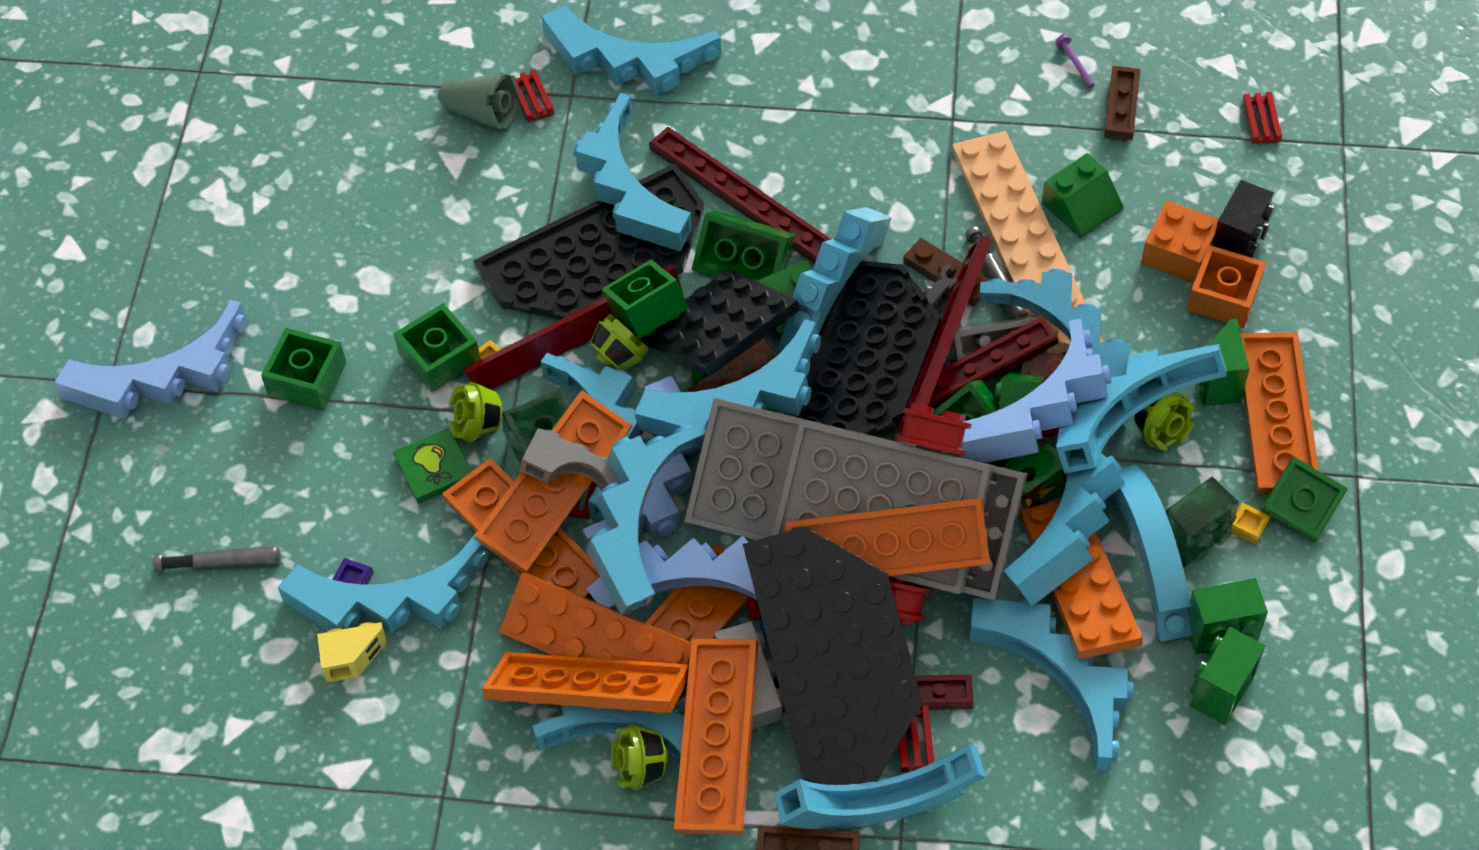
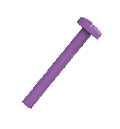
[1055,34,1095,88]

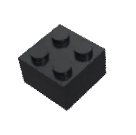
[1212,180,1275,259]

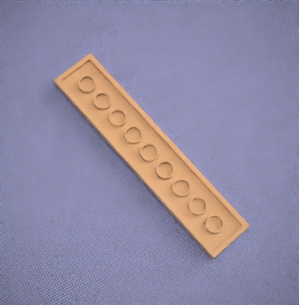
[952,131,1104,374]

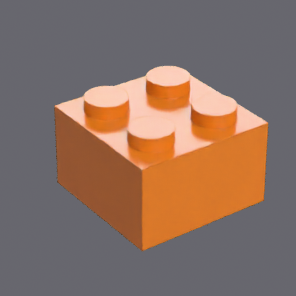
[1141,200,1219,283]
[1187,245,1266,328]

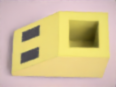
[317,622,387,683]

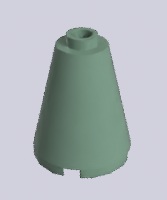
[438,73,519,129]

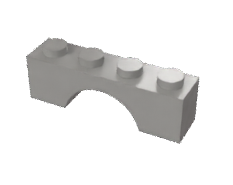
[519,428,653,509]

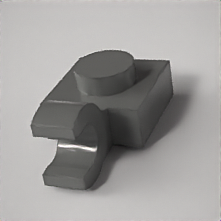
[923,264,959,312]

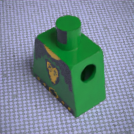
[1011,442,1067,508]

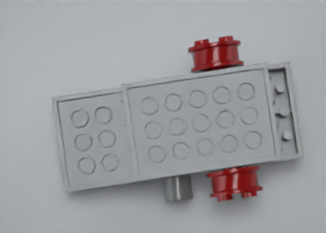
[684,398,1028,626]

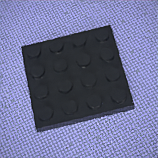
[641,268,801,377]

